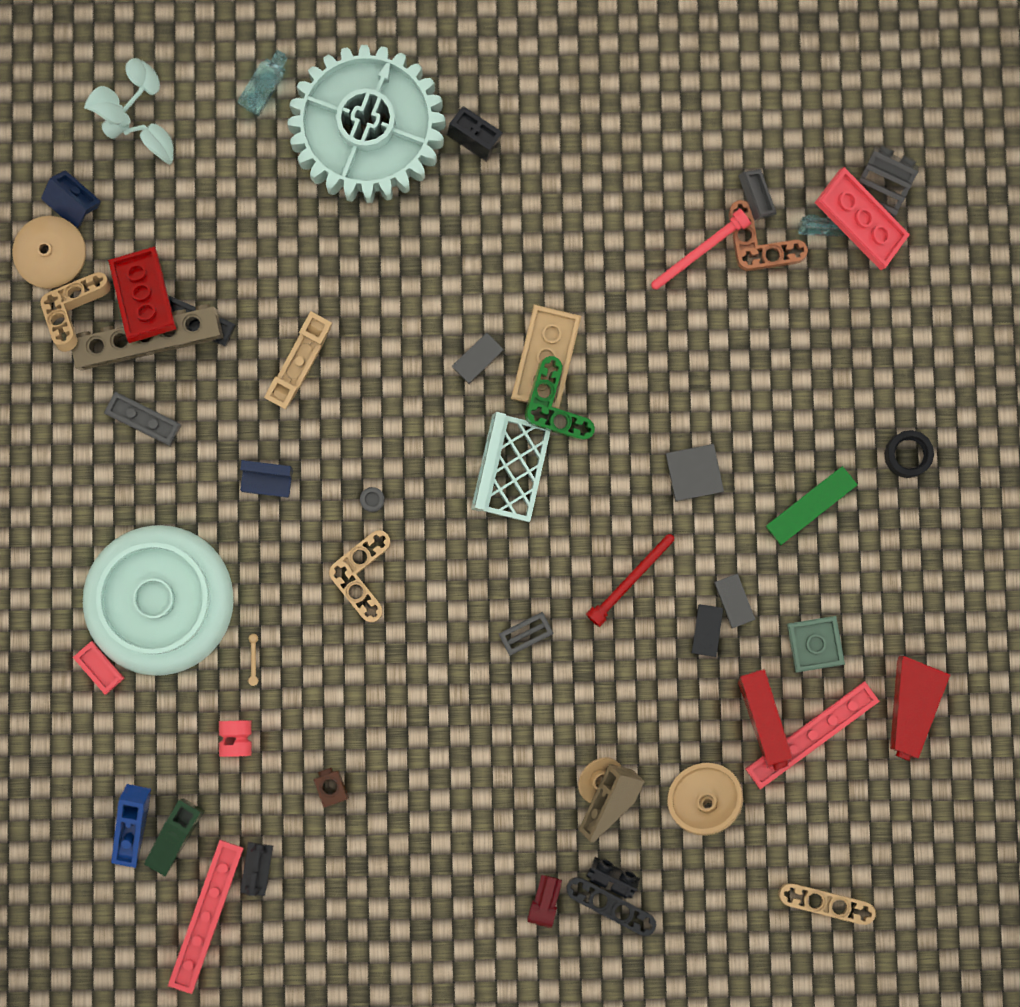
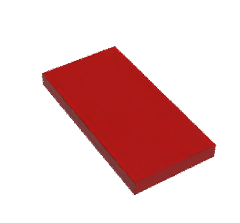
[108,246,177,343]

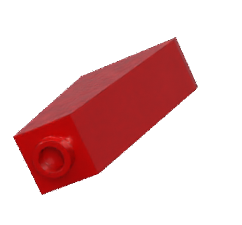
[890,656,950,761]
[738,669,793,771]

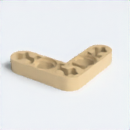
[40,272,111,352]
[329,530,391,623]

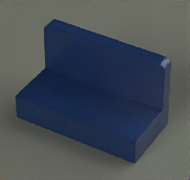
[41,170,101,228]
[240,460,293,498]

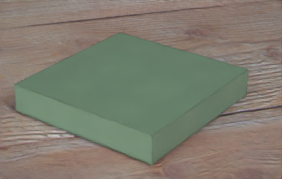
[786,616,845,673]

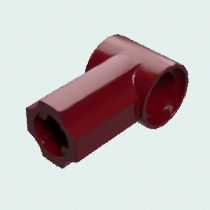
[527,874,562,929]

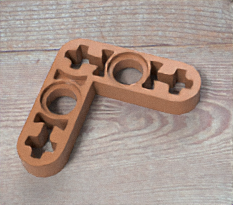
[729,200,808,271]

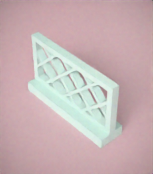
[471,412,551,522]

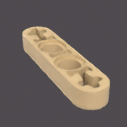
[778,883,876,925]

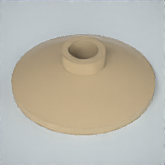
[578,758,622,803]

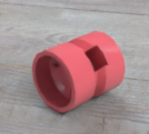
[219,720,252,757]

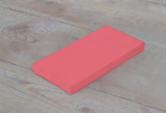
[815,167,910,270]

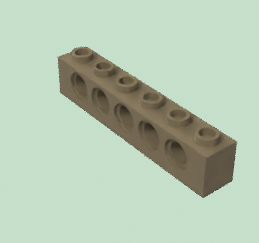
[72,304,224,371]

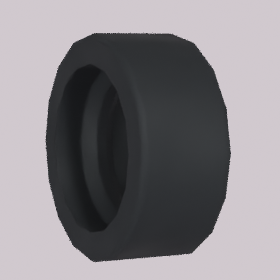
[884,430,934,478]

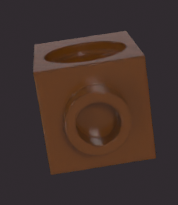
[313,767,349,808]

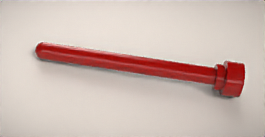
[586,534,675,627]

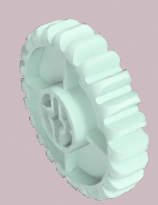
[287,45,446,203]

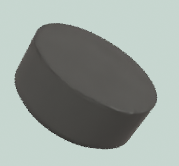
[360,487,385,512]

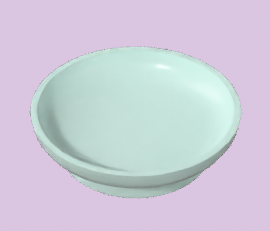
[83,525,234,676]

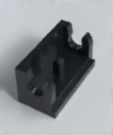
[447,106,503,162]

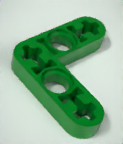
[525,356,595,440]

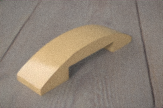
[264,311,333,409]

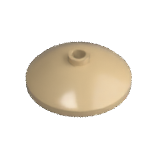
[12,216,86,289]
[668,763,743,835]

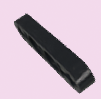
[566,877,656,936]

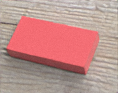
[73,641,125,695]

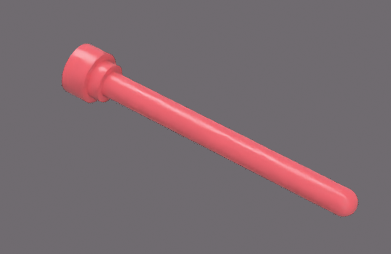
[651,209,751,290]

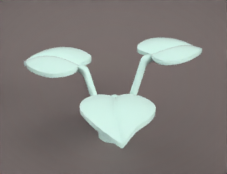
[84,58,173,165]

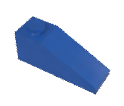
[111,784,151,868]

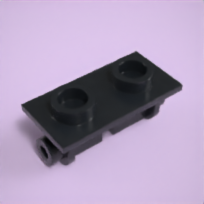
[240,842,273,896]
[586,857,640,899]

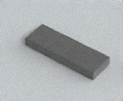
[104,392,182,447]

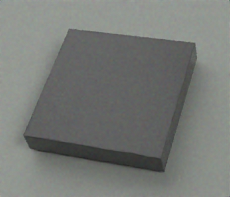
[665,444,724,502]

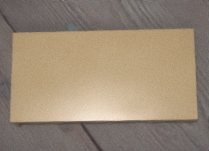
[511,305,581,409]

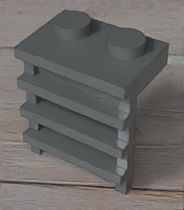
[859,145,919,218]

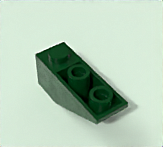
[144,798,205,877]

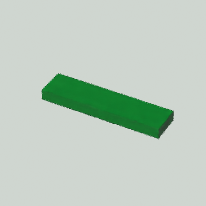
[765,466,858,546]

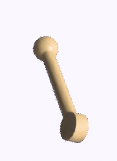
[248,634,259,686]

